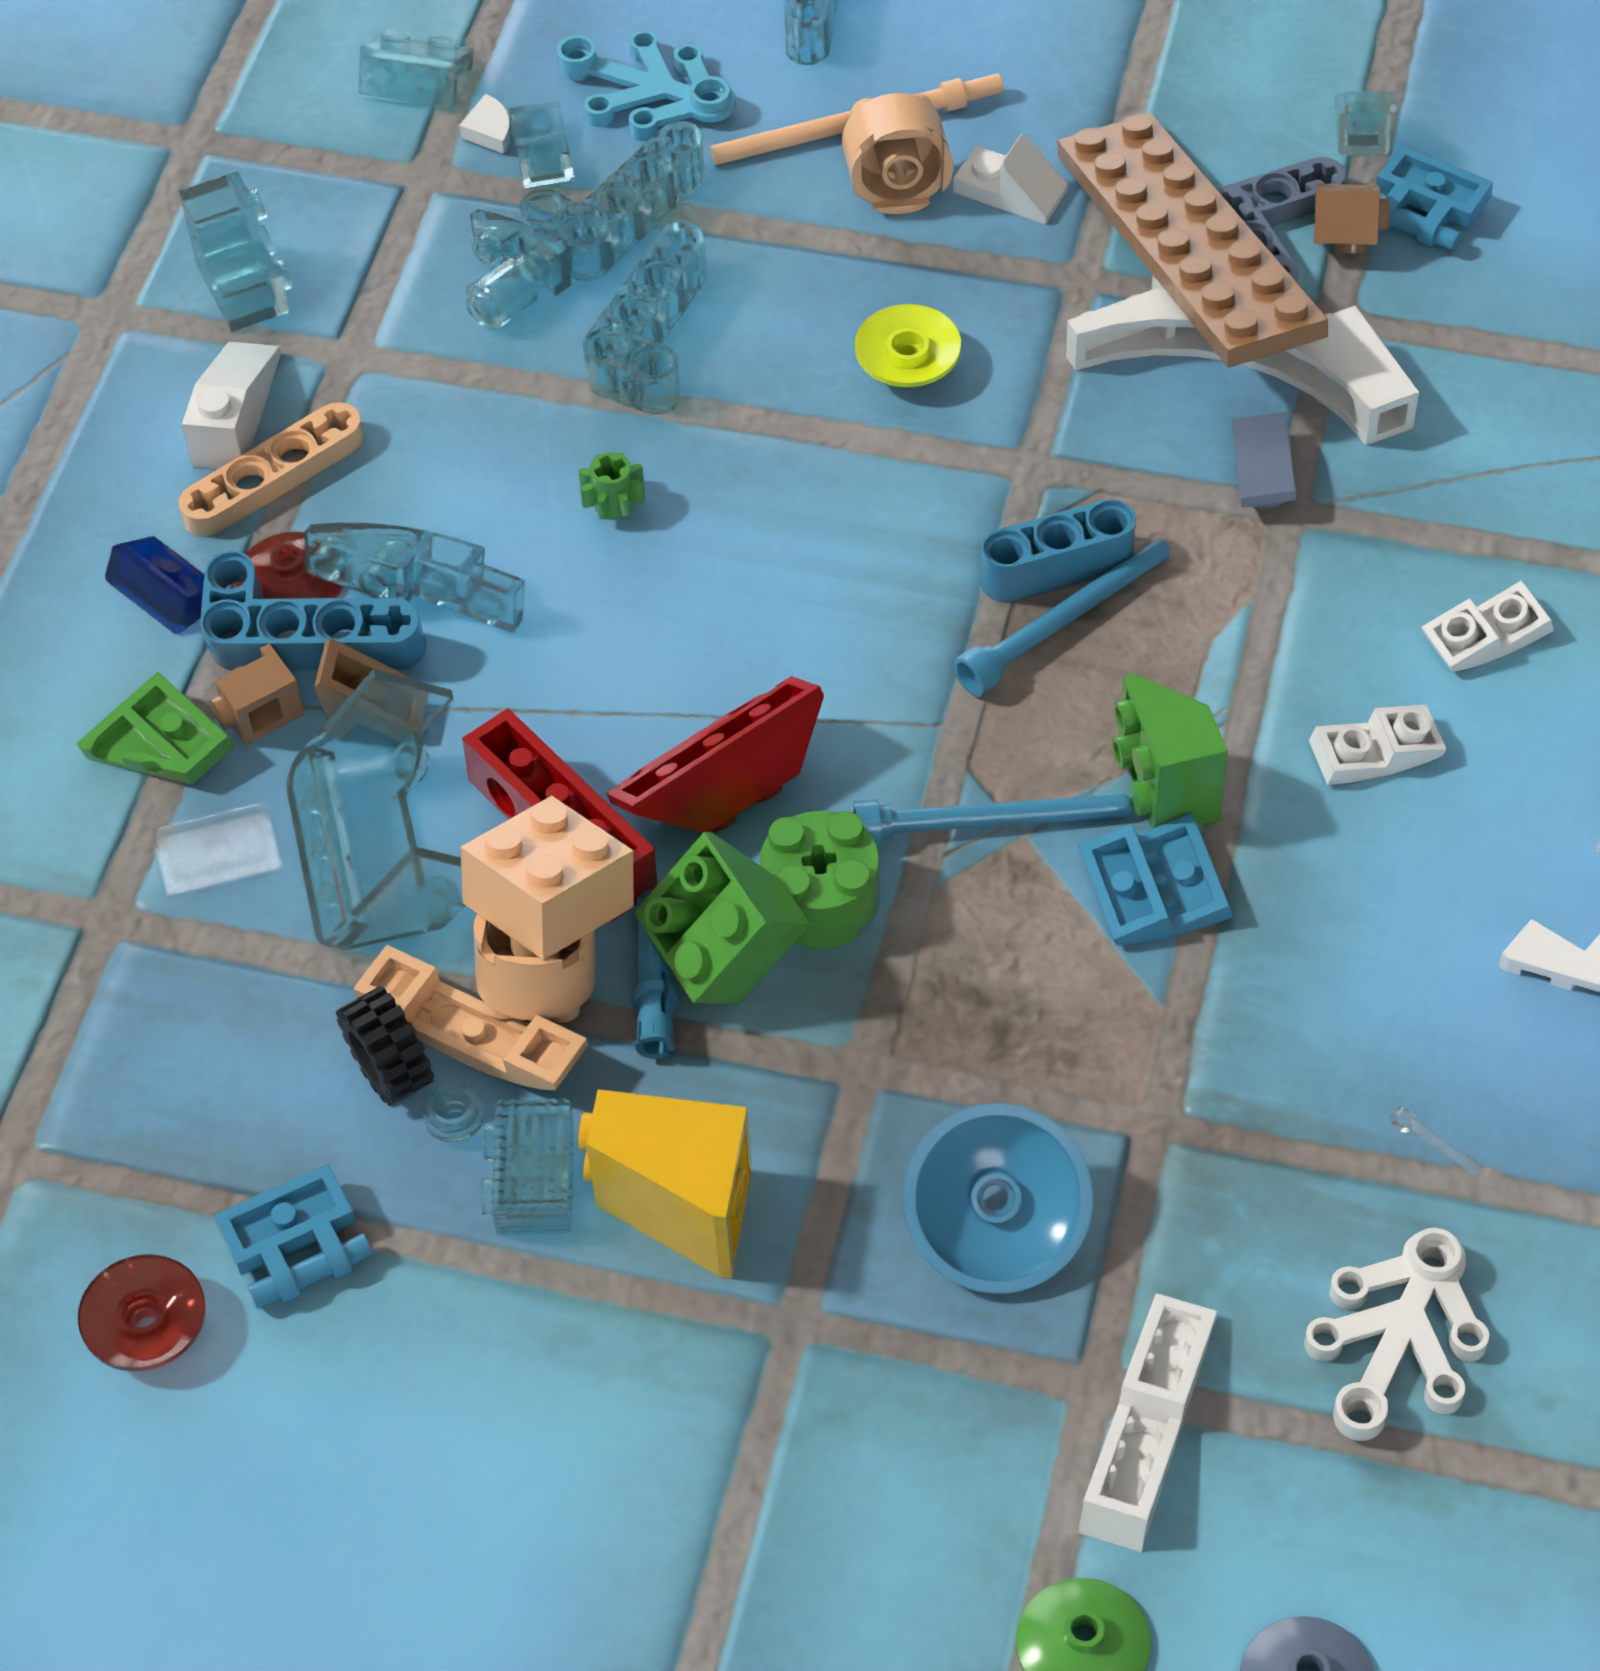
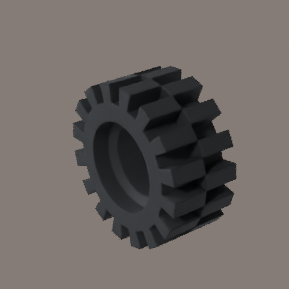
[336,986,434,1106]

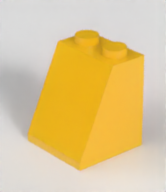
[578,1089,753,1279]

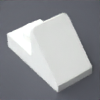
[953,133,1068,225]

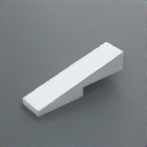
[1078,1293,1217,1553]

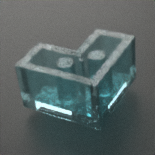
[179,171,292,332]

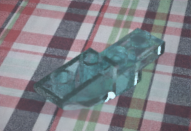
[305,522,525,633]

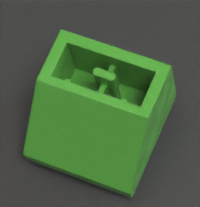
[1112,674,1228,829]
[634,832,811,1004]

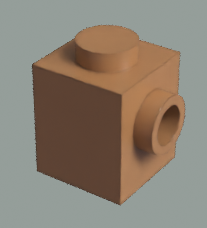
[1314,184,1390,253]

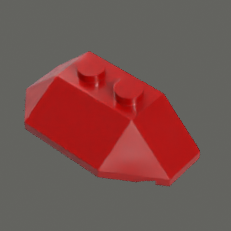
[606,676,824,833]

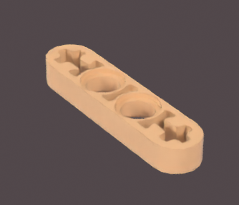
[179,402,364,537]

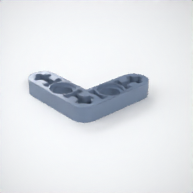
[1217,157,1346,283]

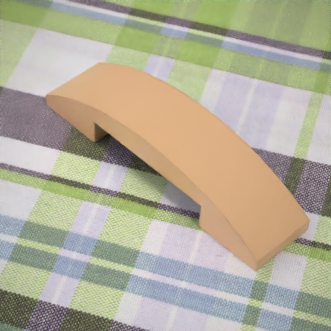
[353,945,589,1091]

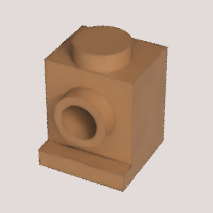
[209,643,305,745]

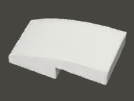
[1421,580,1554,672]
[1309,704,1446,785]

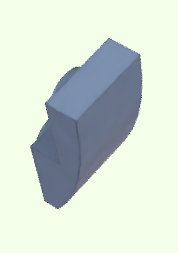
[1232,412,1297,509]

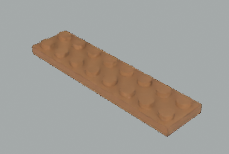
[1057,113,1328,368]

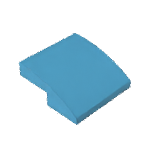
[1078,812,1234,945]

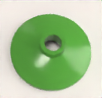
[1016,1578,1151,1671]

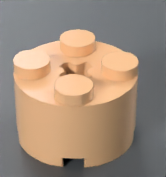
[842,93,953,215]
[473,914,596,1023]

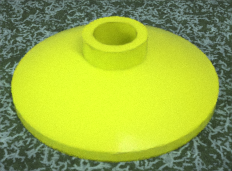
[855,304,961,387]

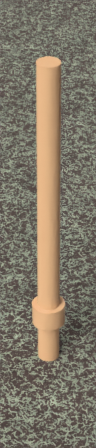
[710,73,1004,166]

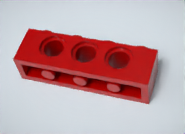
[462,708,658,922]

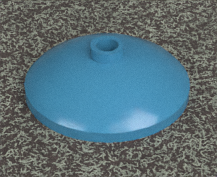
[903,1103,1093,1294]

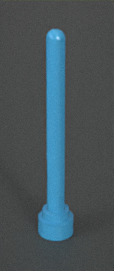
[953,540,1170,697]
[853,794,1133,846]

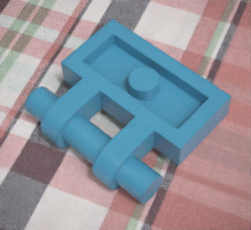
[1376,145,1494,251]
[213,1163,373,1309]

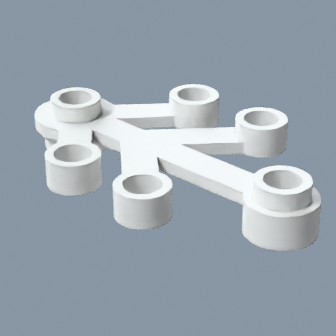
[1304,1228,1490,1441]

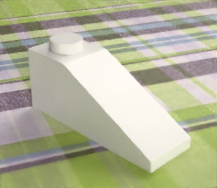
[182,341,281,469]

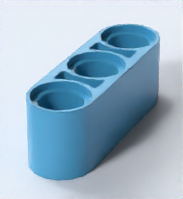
[981,499,1136,602]

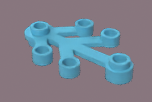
[556,30,736,141]

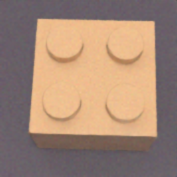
[460,795,634,960]

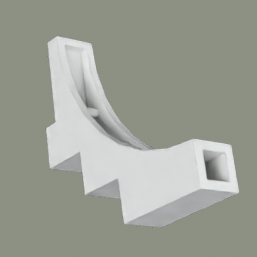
[1066,275,1419,446]

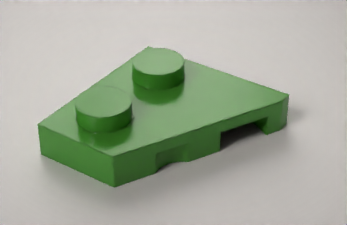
[76,671,235,785]

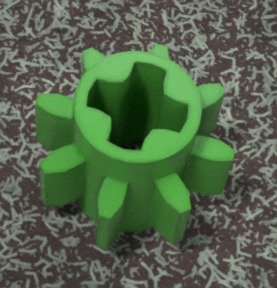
[579,452,646,520]

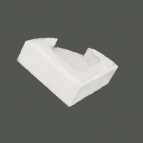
[459,94,511,154]

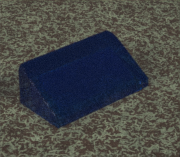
[105,536,204,634]

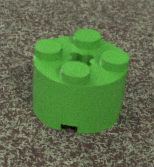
[760,811,880,949]

